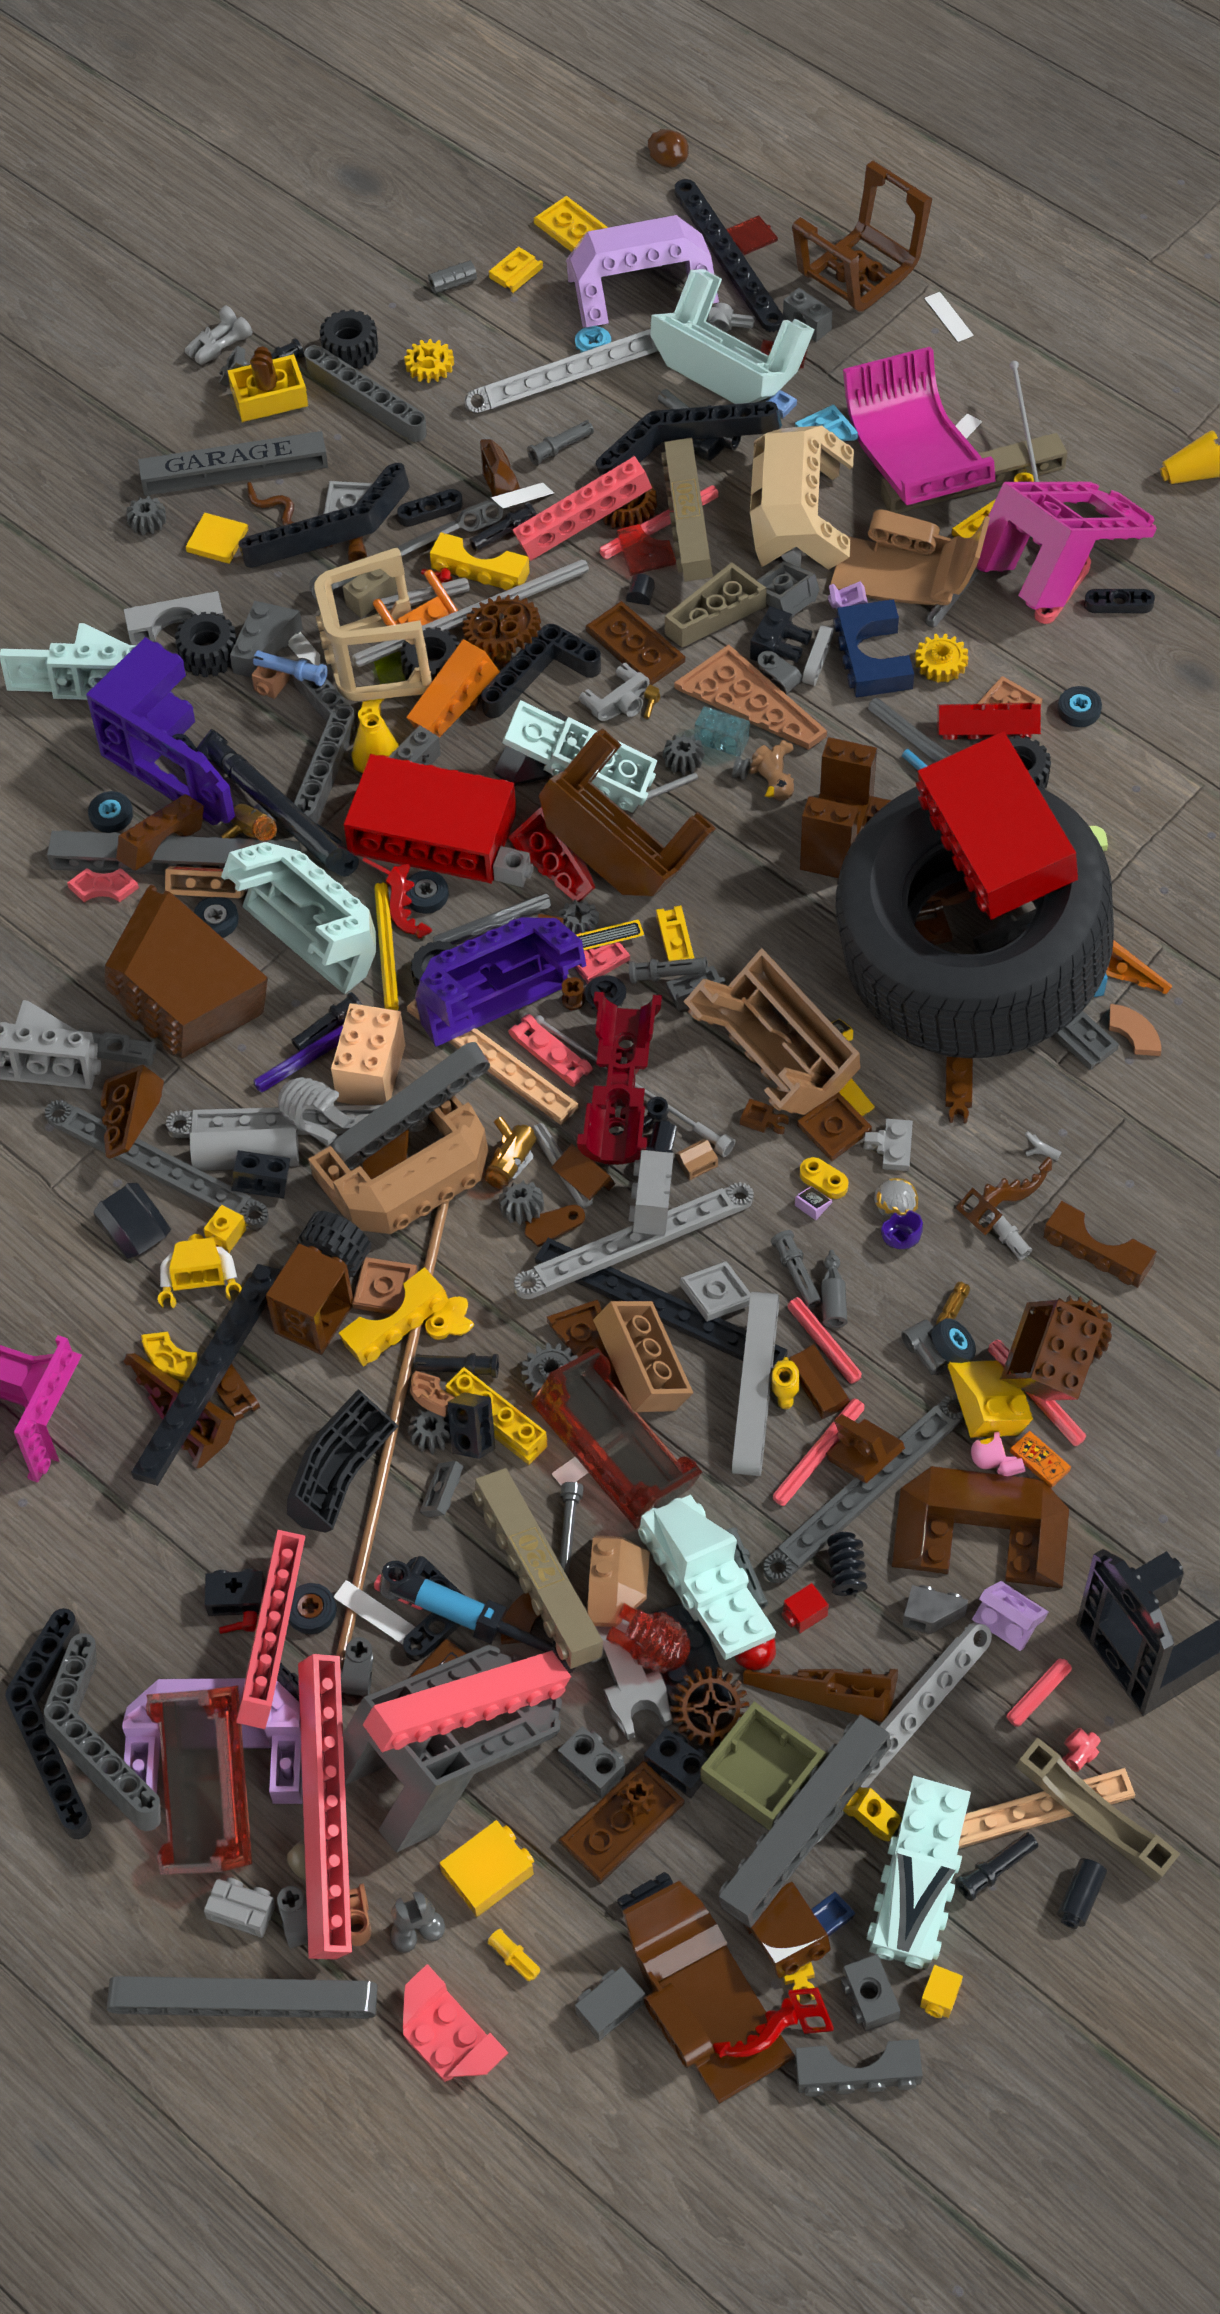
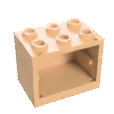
[331,1003,405,1105]

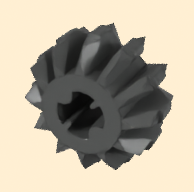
[126,495,166,536]
[663,733,705,776]
[499,1180,544,1225]
[408,1409,451,1455]

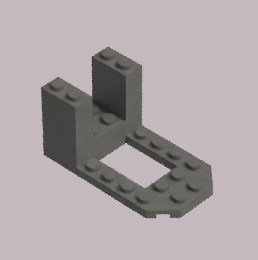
[342,1645,562,1852]

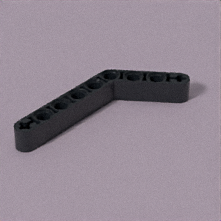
[596,401,782,477]
[238,463,410,568]
[5,1608,92,1840]

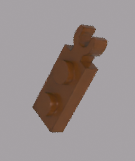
[945,1057,973,1123]

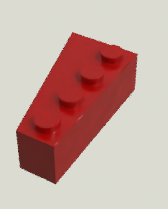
[937,703,1041,740]

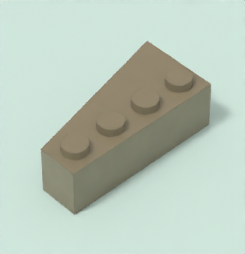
[665,562,767,648]

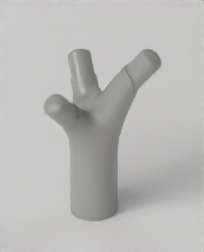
[1025,1131,1062,1161]

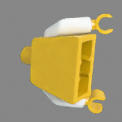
[158,1234,242,1308]

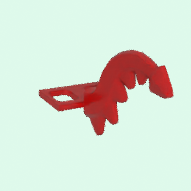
[362,857,432,939]
[712,1987,834,2058]

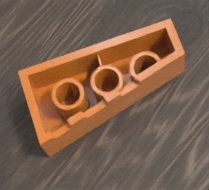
[407,639,500,738]

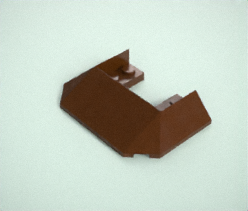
[892,1466,1069,1589]

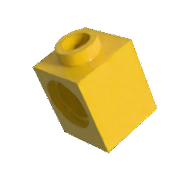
[920,1965,963,2018]

